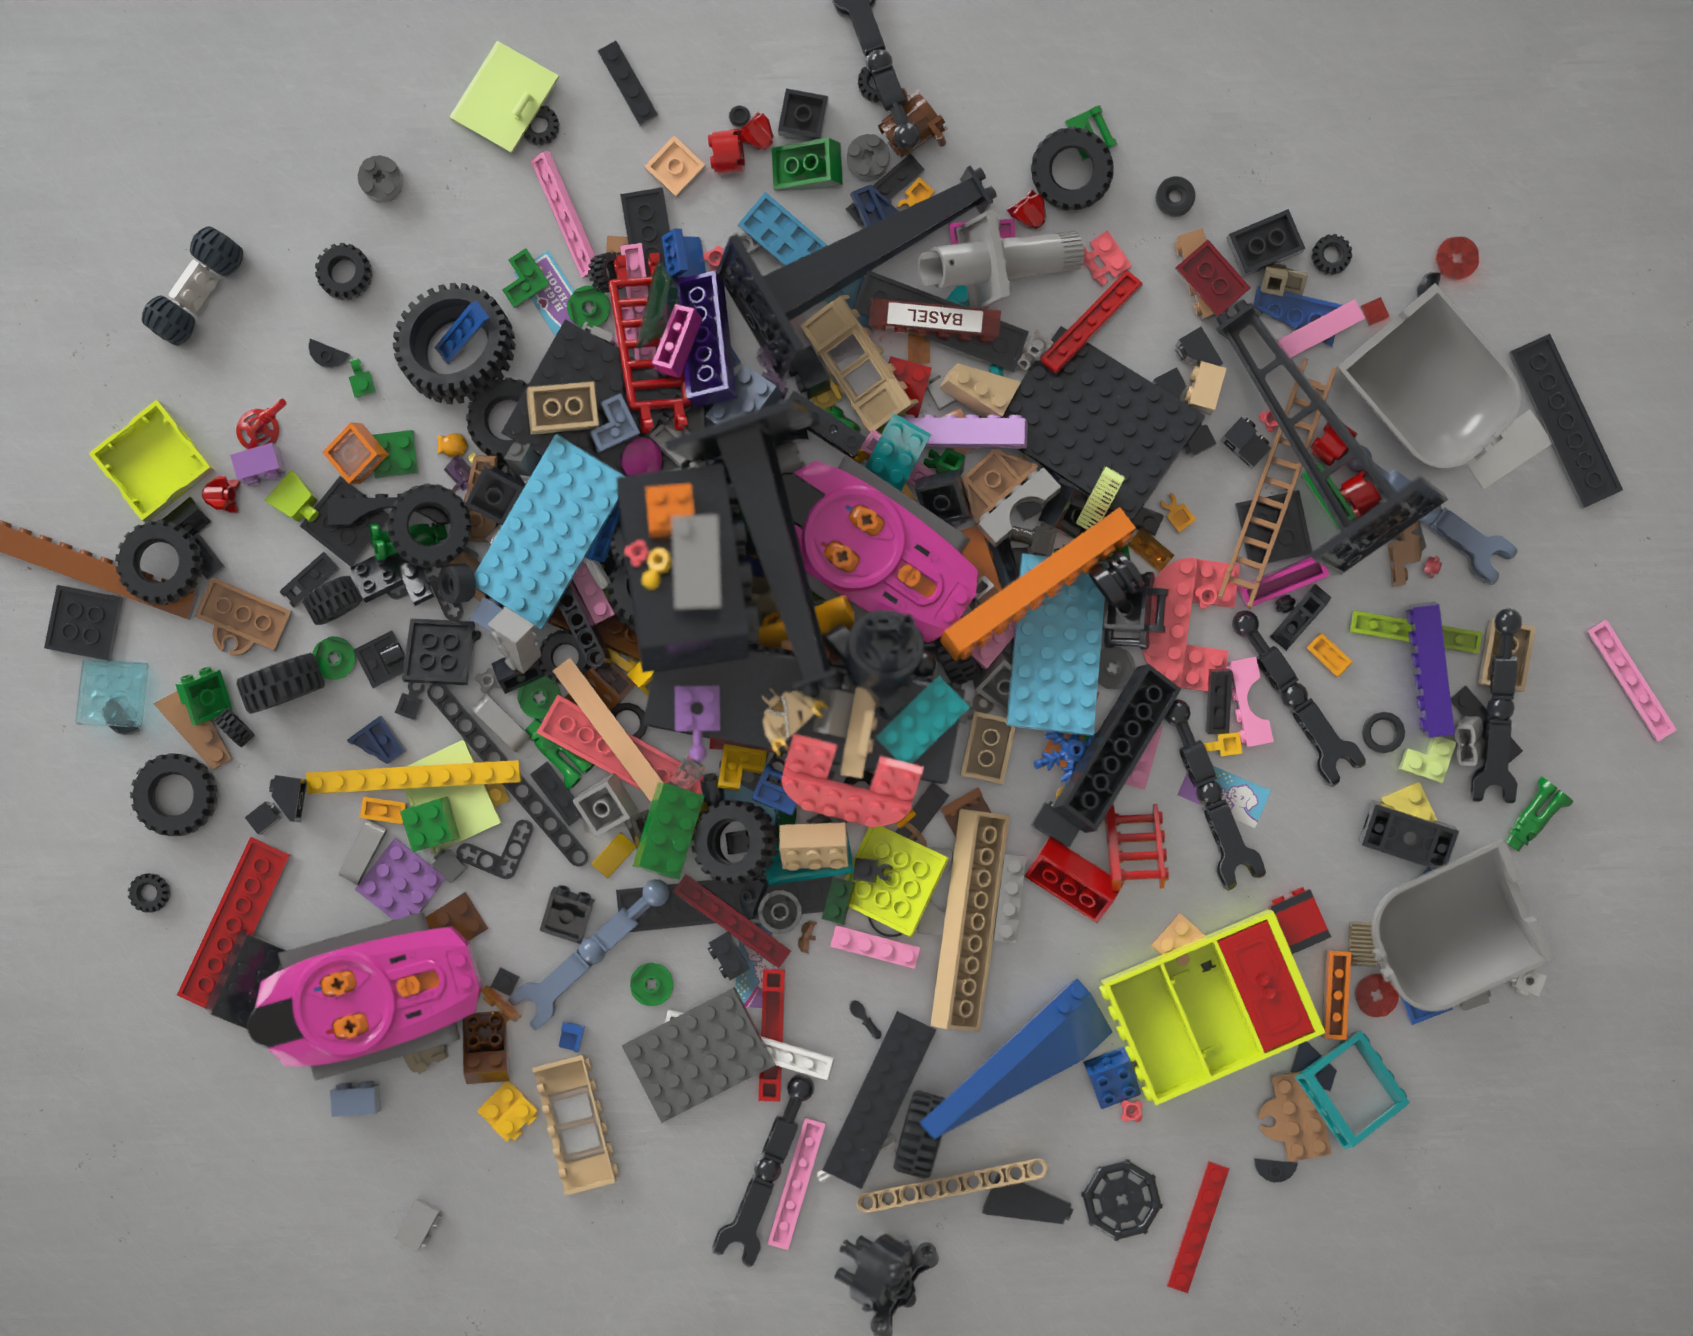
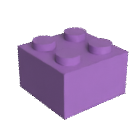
[230,443,286,486]

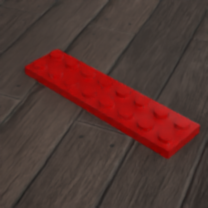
[177,837,291,1008]

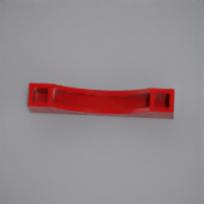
[758,968,785,1102]

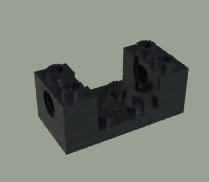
[1358,800,1459,869]

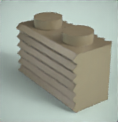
[1348,922,1377,967]

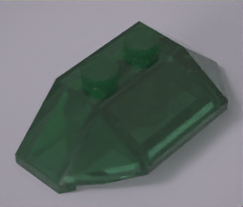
[636,262,680,349]

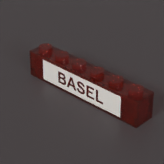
[868,298,1001,342]

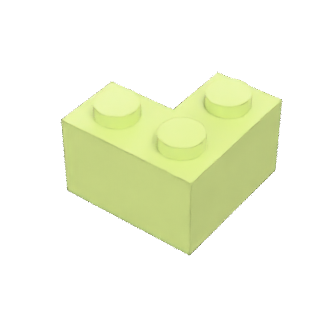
[1397,736,1456,784]

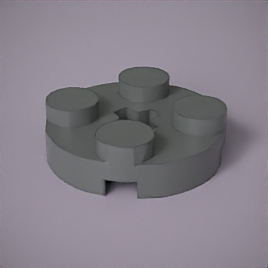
[1098,646,1135,690]

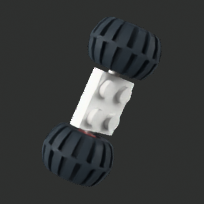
[141,226,243,346]

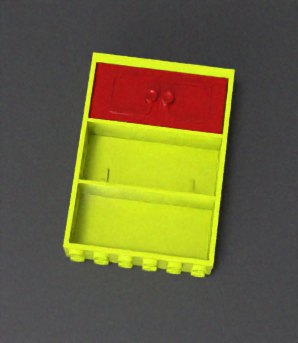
[1099,909,1325,1105]

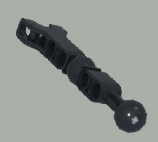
[832,0,921,150]
[1470,608,1522,804]
[1232,610,1366,787]
[1165,699,1266,891]
[712,1074,815,1267]

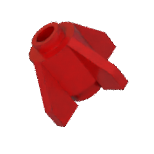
[738,112,774,150]
[1007,189,1047,229]
[202,476,241,513]

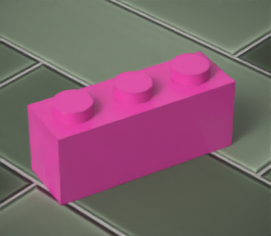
[652,304,702,378]

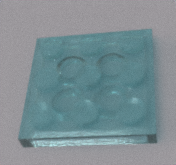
[75,660,149,727]

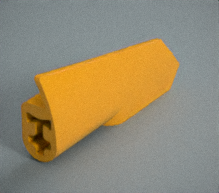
[755,595,856,649]

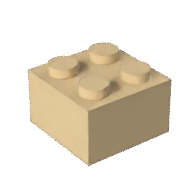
[1184,361,1227,415]

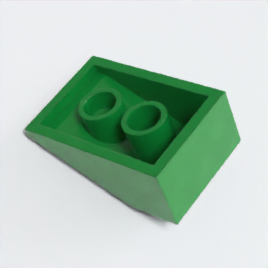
[772,137,843,191]

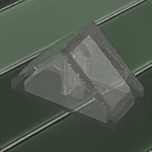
[668,754,706,790]

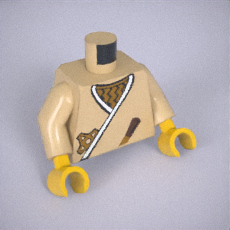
[762,688,828,755]

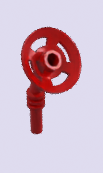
[236,398,287,450]

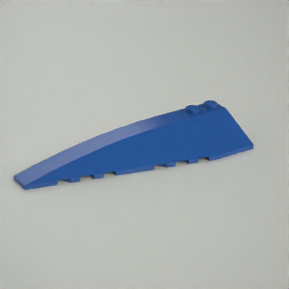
[920,978,1113,1139]

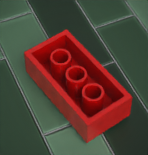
[1024,836,1124,923]

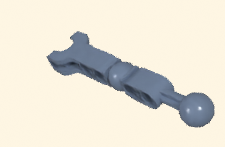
[1346,445,1517,585]
[508,879,670,1030]

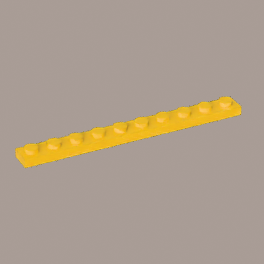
[306,760,522,794]

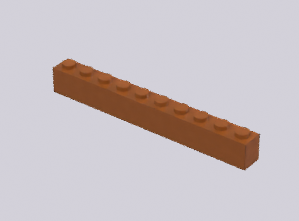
[0,520,199,620]

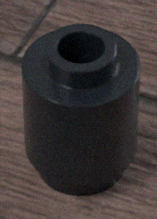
[700,773,725,806]

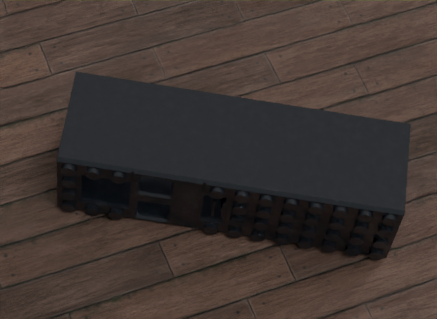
[643,644,965,785]

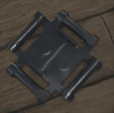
[1102,572,1169,649]

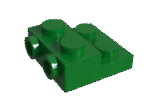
[175,667,233,726]

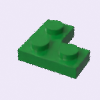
[502,248,550,308]

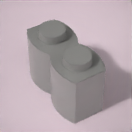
[1455,716,1485,766]

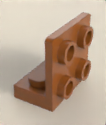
[940,787,992,837]

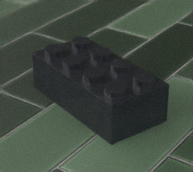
[204,929,286,1030]

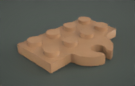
[195,577,292,656]
[1258,1070,1332,1162]

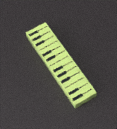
[1076,467,1125,530]

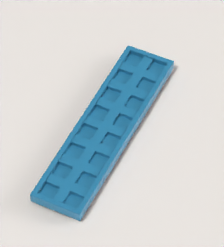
[737,192,882,337]

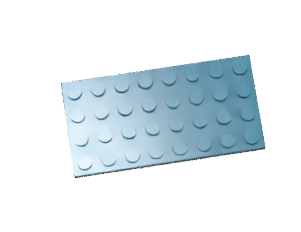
[474,434,624,629]
[1006,553,1107,736]

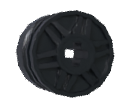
[1087,549,1145,608]

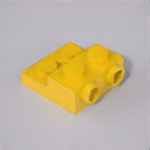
[477,1081,539,1142]

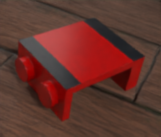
[1268,887,1331,954]

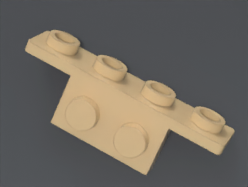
[841,687,877,778]

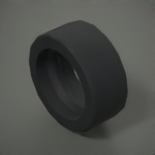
[611,703,648,739]
[1362,712,1405,753]

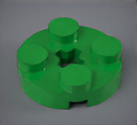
[567,286,610,328]
[312,636,356,680]
[517,676,561,719]
[630,962,674,1006]

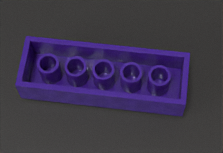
[675,271,737,408]
[1406,601,1455,738]

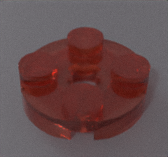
[1435,237,1479,281]
[1354,974,1399,1017]

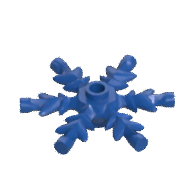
[1034,730,1097,785]

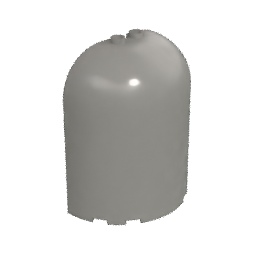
[1336,283,1521,469]
[1371,839,1554,1011]

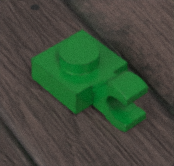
[349,358,376,398]

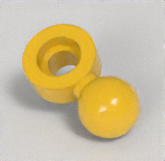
[642,548,672,589]

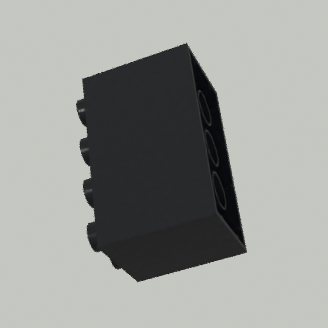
[616,463,760,673]

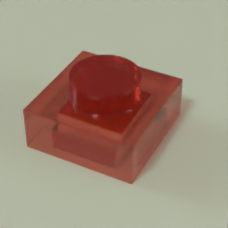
[1360,297,1390,326]

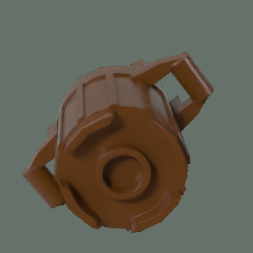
[878,88,948,158]

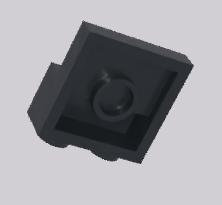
[539,885,595,944]

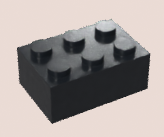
[1226,209,1306,278]

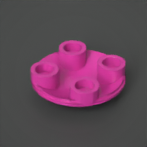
[620,438,662,476]

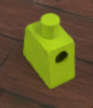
[264,470,319,522]

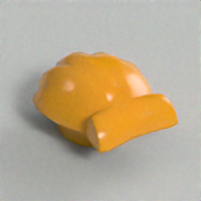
[437,433,468,458]

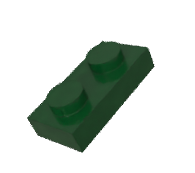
[822,877,855,925]

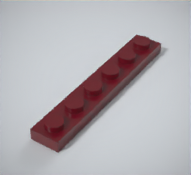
[673,874,791,969]

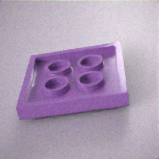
[355,838,446,920]

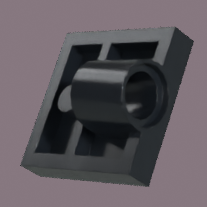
[350,555,404,603]
[354,630,405,689]

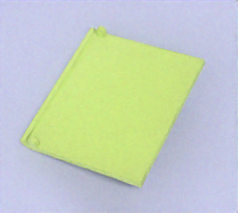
[450,41,559,153]
[403,739,502,854]

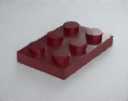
[1175,239,1251,317]

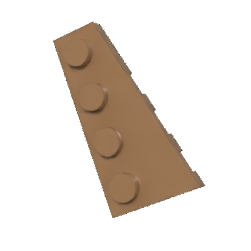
[464,455,498,543]
[153,691,233,770]

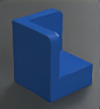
[559,1021,586,1053]

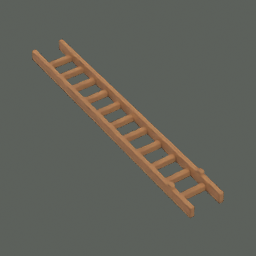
[1218,358,1337,609]

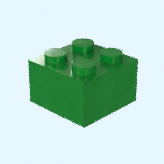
[400,797,460,853]

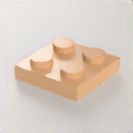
[644,136,705,197]
[1151,913,1205,966]

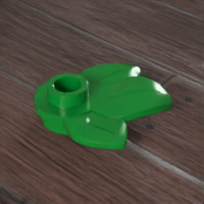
[825,405,861,432]

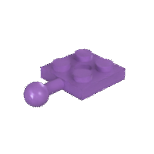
[675,686,720,762]

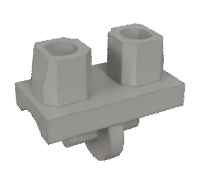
[1017,330,1053,371]

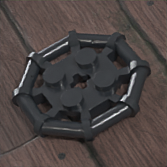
[1081,1159,1163,1241]

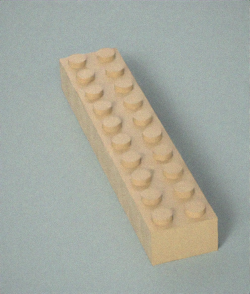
[930,809,1010,1032]

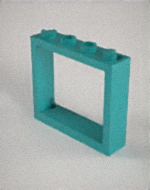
[1295,1031,1410,1150]

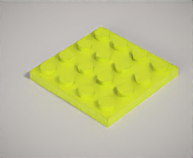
[844,826,949,937]

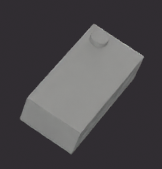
[672,514,721,608]

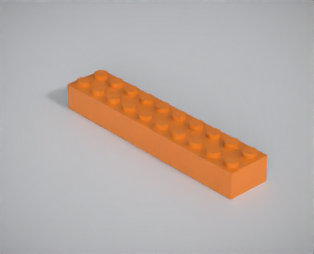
[940,507,1135,662]

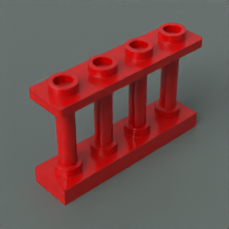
[1104,804,1169,891]

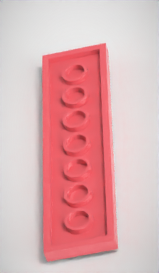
[537,694,704,795]

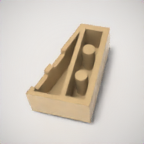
[939,363,1021,418]

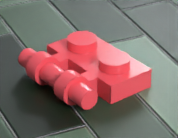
[1083,230,1132,286]

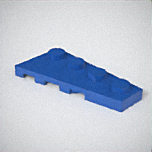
[1253,286,1342,347]

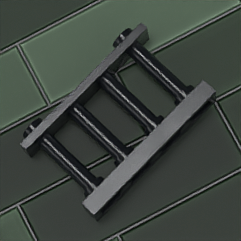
[788,391,867,459]

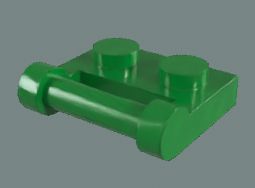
[1065,105,1118,161]

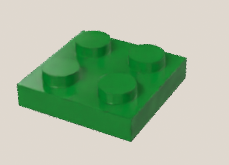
[373,430,419,479]

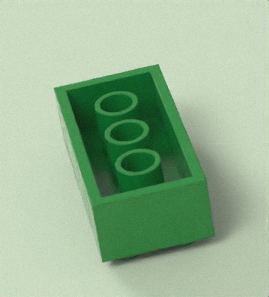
[633,782,704,879]

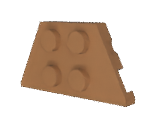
[962,448,1038,523]

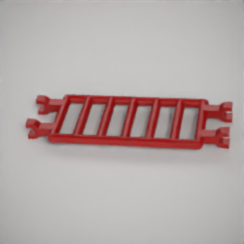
[609,253,692,434]

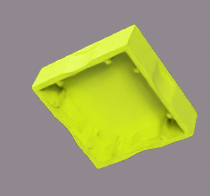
[89,400,215,522]

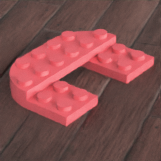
[1142,558,1240,692]
[782,734,923,828]

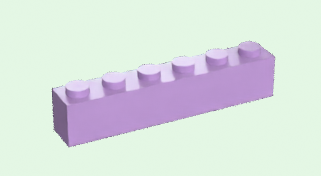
[902,415,1028,448]

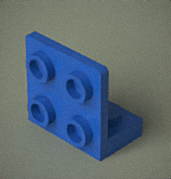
[662,228,706,279]
[1083,1047,1141,1109]

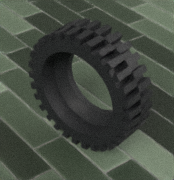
[393,283,516,404]

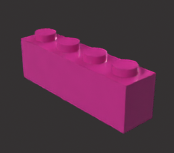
[1237,557,1330,607]

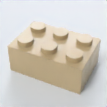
[526,382,598,434]
[1477,619,1536,692]
[960,711,1016,785]
[780,823,848,871]

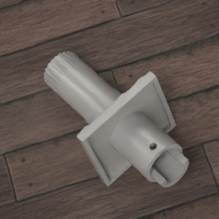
[918,210,1084,311]

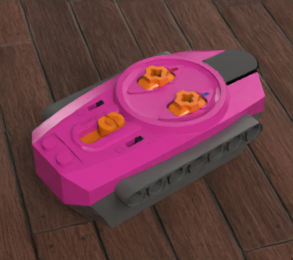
[782,455,977,643]
[247,912,483,1081]

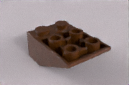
[564,657,637,711]
[463,1011,510,1084]

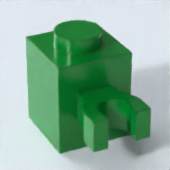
[923,448,966,475]

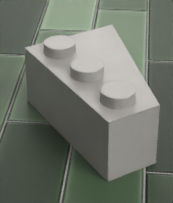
[487,607,541,673]

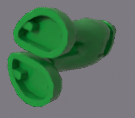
[369,523,448,561]
[525,719,595,790]
[1505,776,1574,852]

